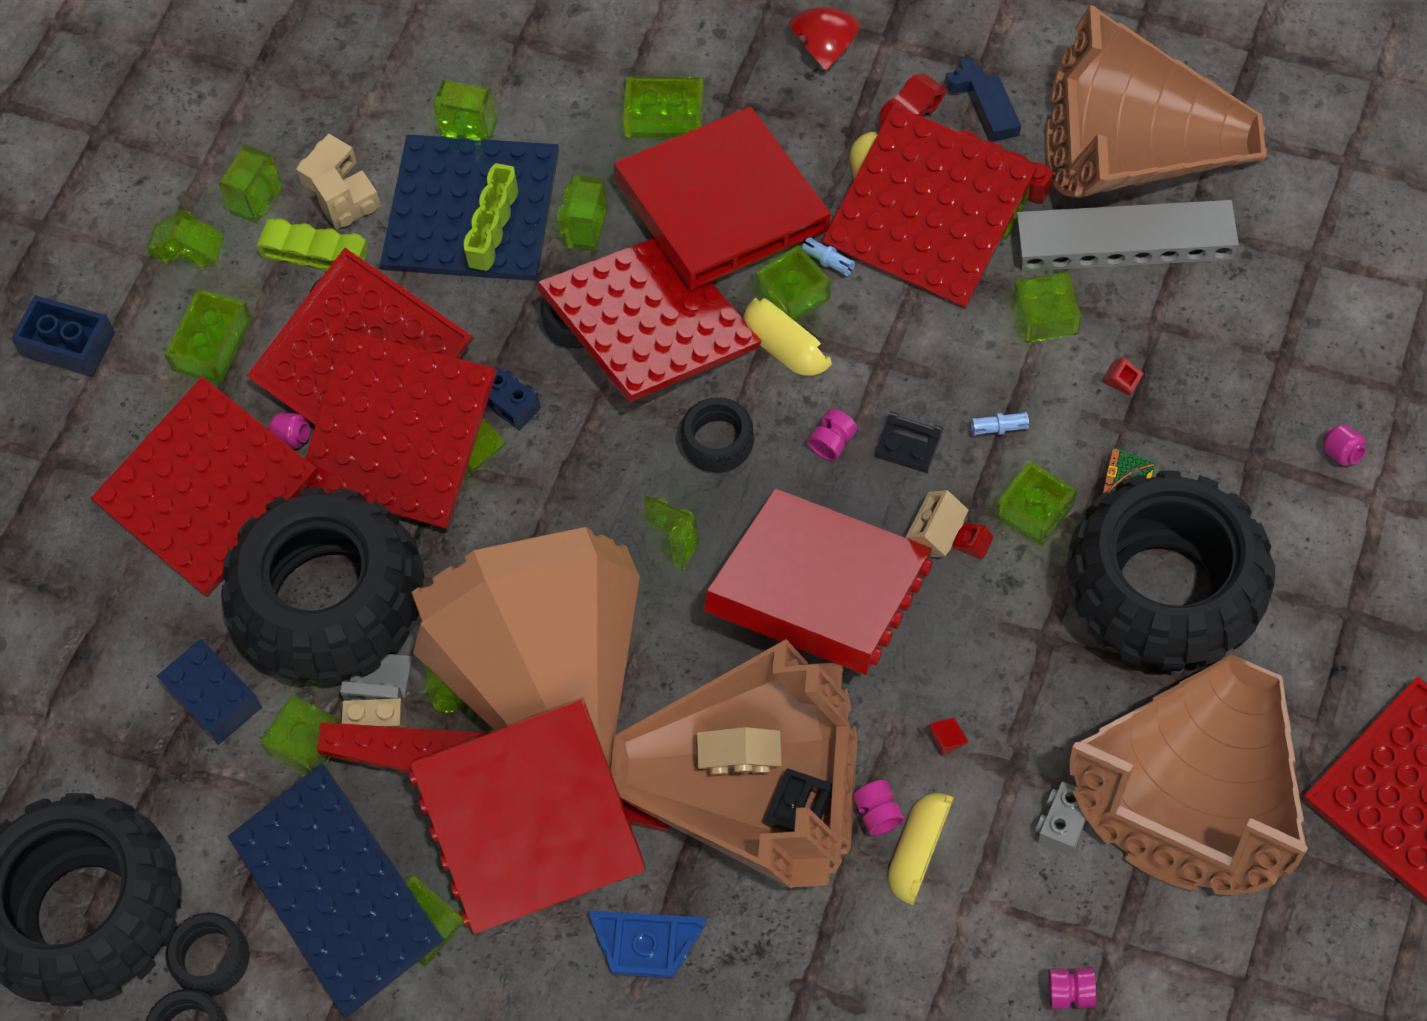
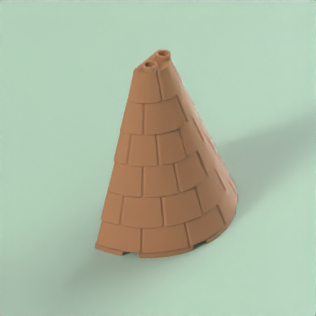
[1045,5,1267,198]
[1070,654,1308,895]

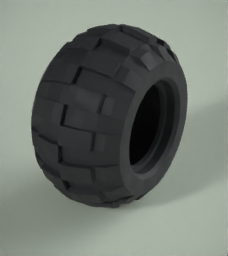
[1066,470,1275,672]
[221,487,425,685]
[0,793,181,1006]

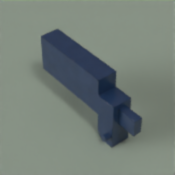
[944,58,1022,142]

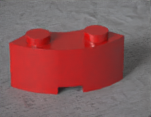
[878,74,948,125]

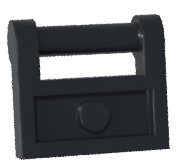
[875,411,944,474]
[765,768,833,832]

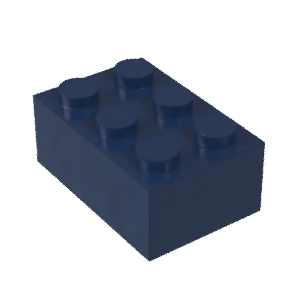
[11,295,115,376]
[156,639,262,745]

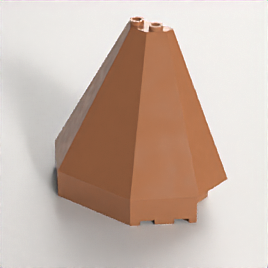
[412,527,640,768]
[611,639,858,889]

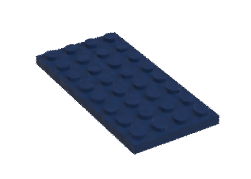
[228,763,445,1017]

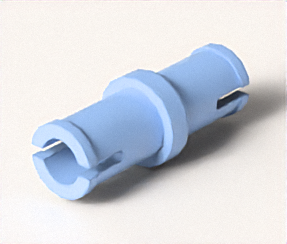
[802,237,855,276]
[971,412,1029,436]

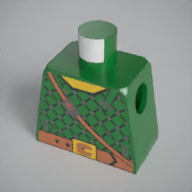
[1102,447,1155,494]

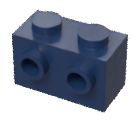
[486,366,541,431]

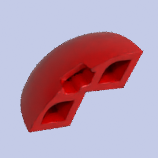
[789,7,860,70]

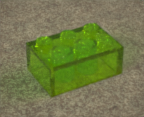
[623,77,705,138]
[165,289,253,384]

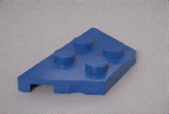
[589,911,706,978]

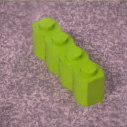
[464,163,518,271]
[257,218,369,271]

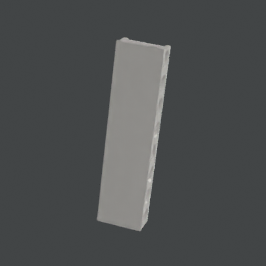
[1017,200,1239,271]

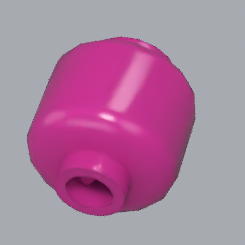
[268,412,311,449]
[1323,424,1367,466]

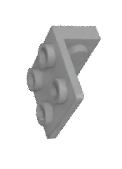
[340,654,413,705]

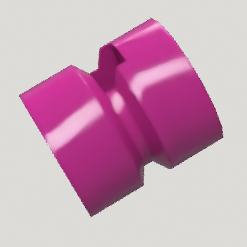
[807,409,858,461]
[853,780,905,836]
[1048,968,1096,1010]

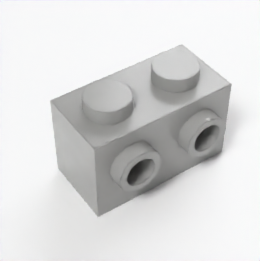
[1036,781,1087,857]

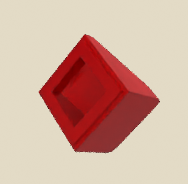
[1102,357,1144,395]
[952,523,993,559]
[928,718,968,756]

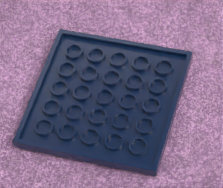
[380,134,559,281]

